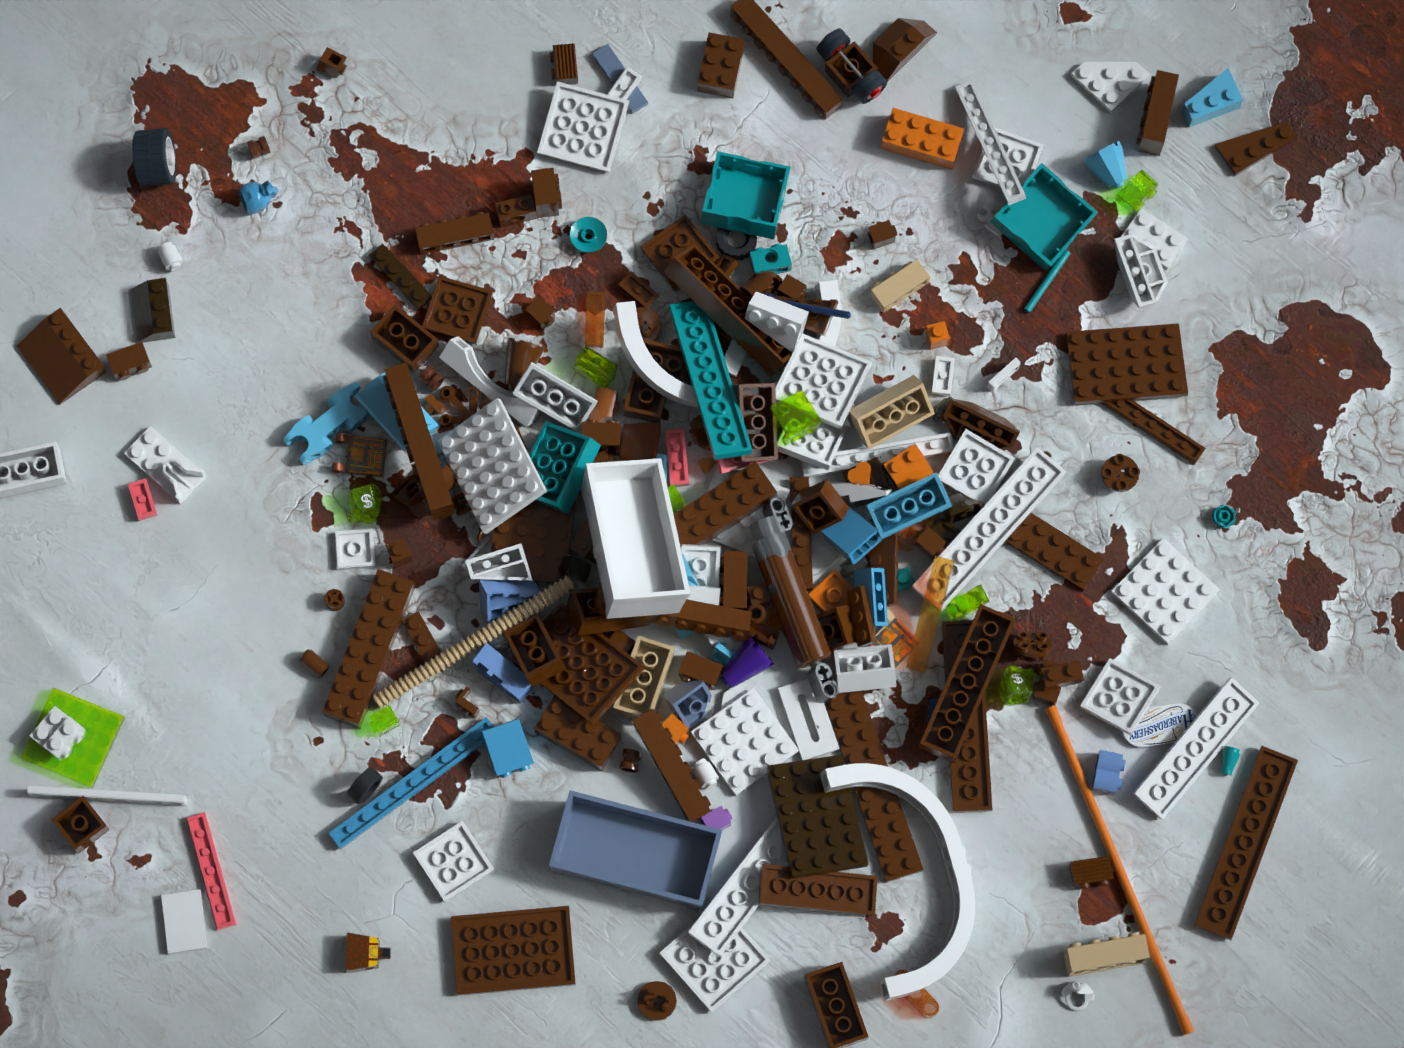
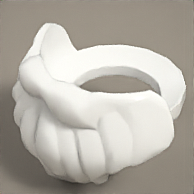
[1061,981,1094,1011]

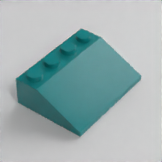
[529,421,601,514]

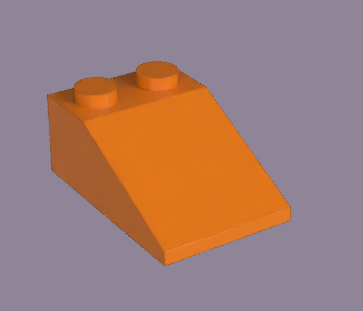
[882,444,934,490]

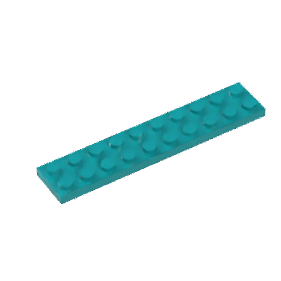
[669,301,752,460]

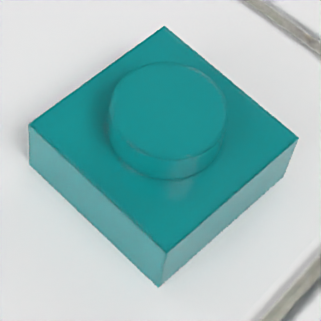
[896,567,915,592]

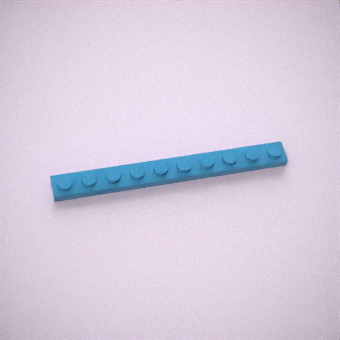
[329,717,494,850]

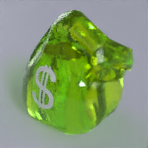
[347,484,382,524]
[999,665,1035,706]

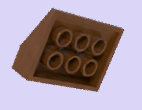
[17,307,107,405]

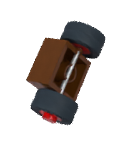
[816,28,887,104]

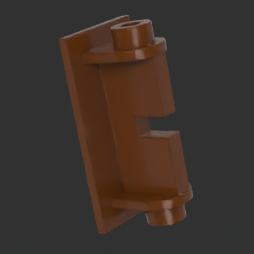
[747,622,780,650]

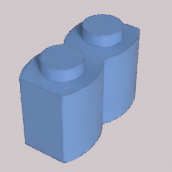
[1091,750,1126,794]

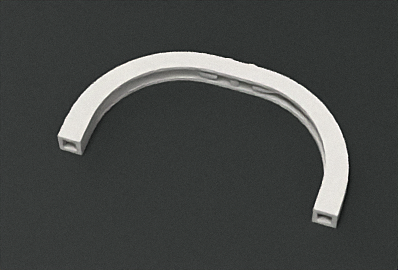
[613,280,841,408]
[820,763,975,1001]

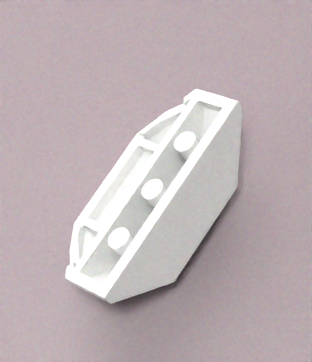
[1114,234,1168,308]

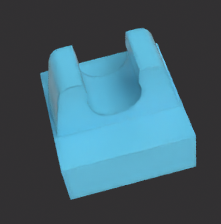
[709,642,735,669]

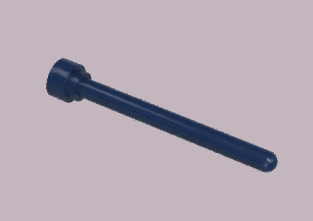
[764,293,851,319]

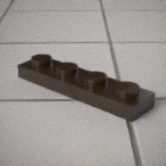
[369,243,432,310]

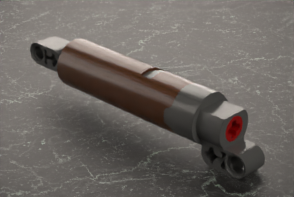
[749,497,838,703]

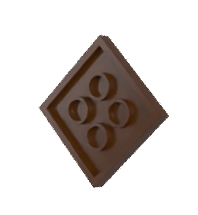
[640,215,720,292]
[422,276,493,345]

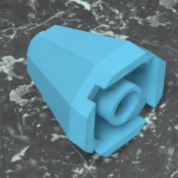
[1084,141,1127,189]

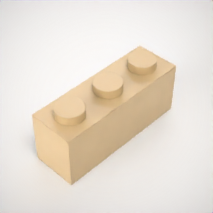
[870,260,930,313]

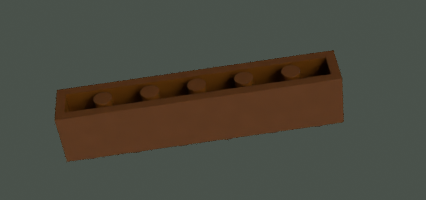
[631,709,711,822]

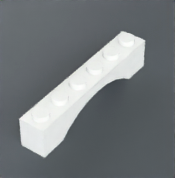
[439,337,541,427]

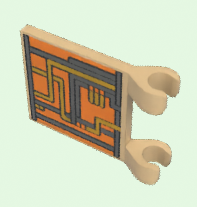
[870,608,922,670]

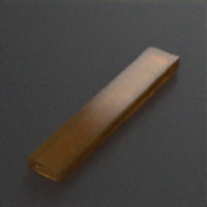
[906,556,955,673]

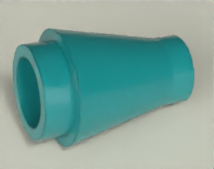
[1220,746,1241,776]

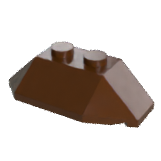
[873,18,937,82]
[943,398,1020,451]

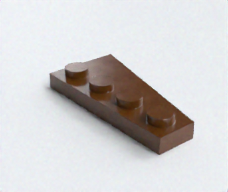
[1214,122,1297,176]
[774,296,838,336]
[866,530,899,607]

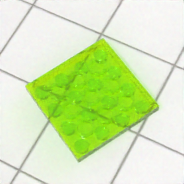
[21,687,125,788]

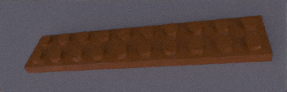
[942,620,993,813]
[825,691,924,883]
[1194,746,1298,941]

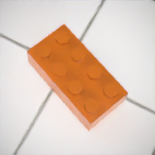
[881,108,964,170]

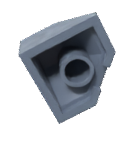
[663,680,712,732]

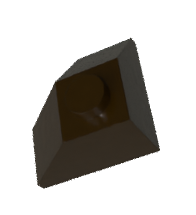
[942,493,985,524]

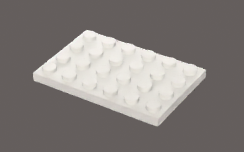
[437,398,547,534]

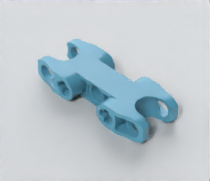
[283,382,371,465]

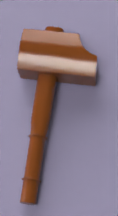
[589,387,620,423]

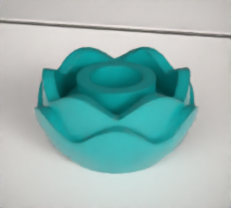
[1212,505,1236,528]

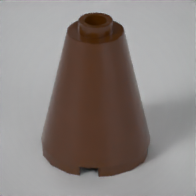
[505,337,544,391]

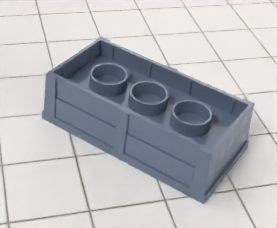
[549,790,722,911]

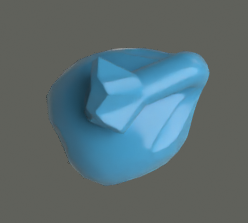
[239,180,278,215]

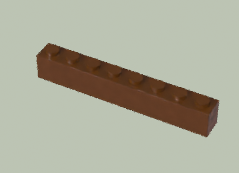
[730,0,843,120]
[593,582,751,641]

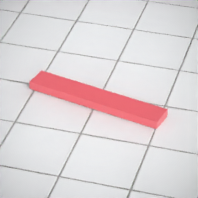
[186,812,237,930]

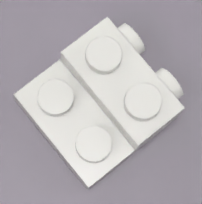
[30,706,86,761]

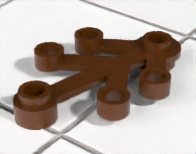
[440,386,490,426]

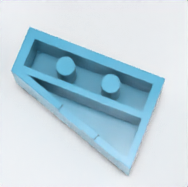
[1182,68,1243,127]

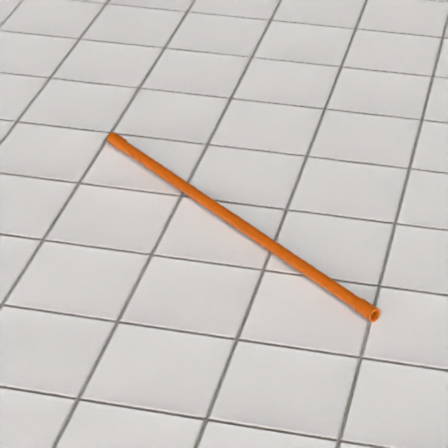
[1045,705,1194,1036]

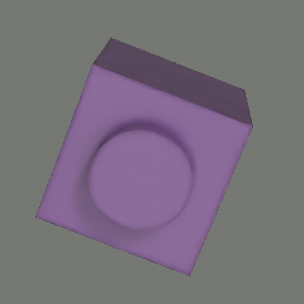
[701,806,733,831]

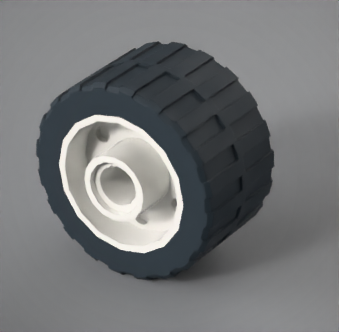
[132,128,176,187]

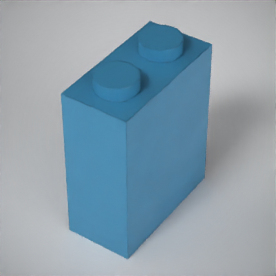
[820,506,882,565]
[480,719,534,778]

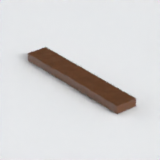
[1101,400,1206,465]

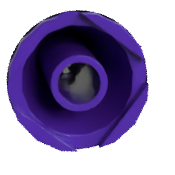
[720,635,775,687]

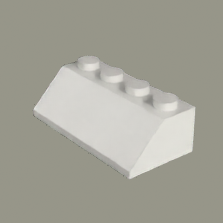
[512,362,598,432]

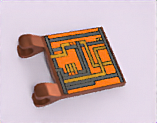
[332,433,387,477]

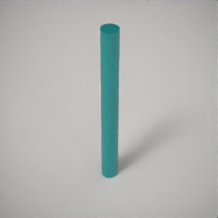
[1024,250,1071,313]

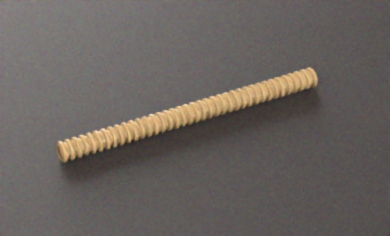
[373,575,575,709]

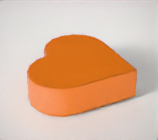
[848,461,871,484]

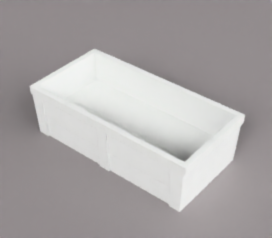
[581,458,691,619]

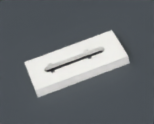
[778,679,840,760]

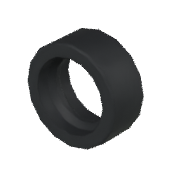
[347,767,383,805]

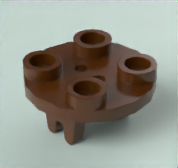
[636,307,662,341]
[1101,454,1140,492]
[1013,631,1052,661]
[637,981,677,1021]

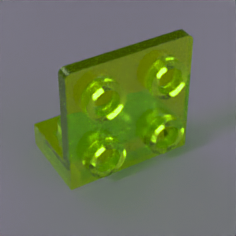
[770,391,822,446]

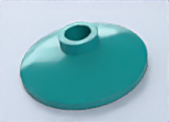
[570,217,607,253]

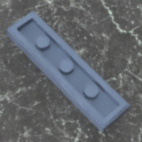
[592,44,648,114]

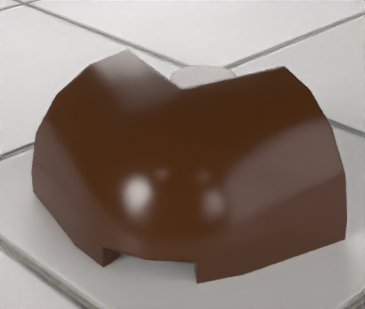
[740,271,782,299]

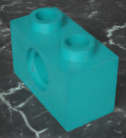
[750,243,792,274]

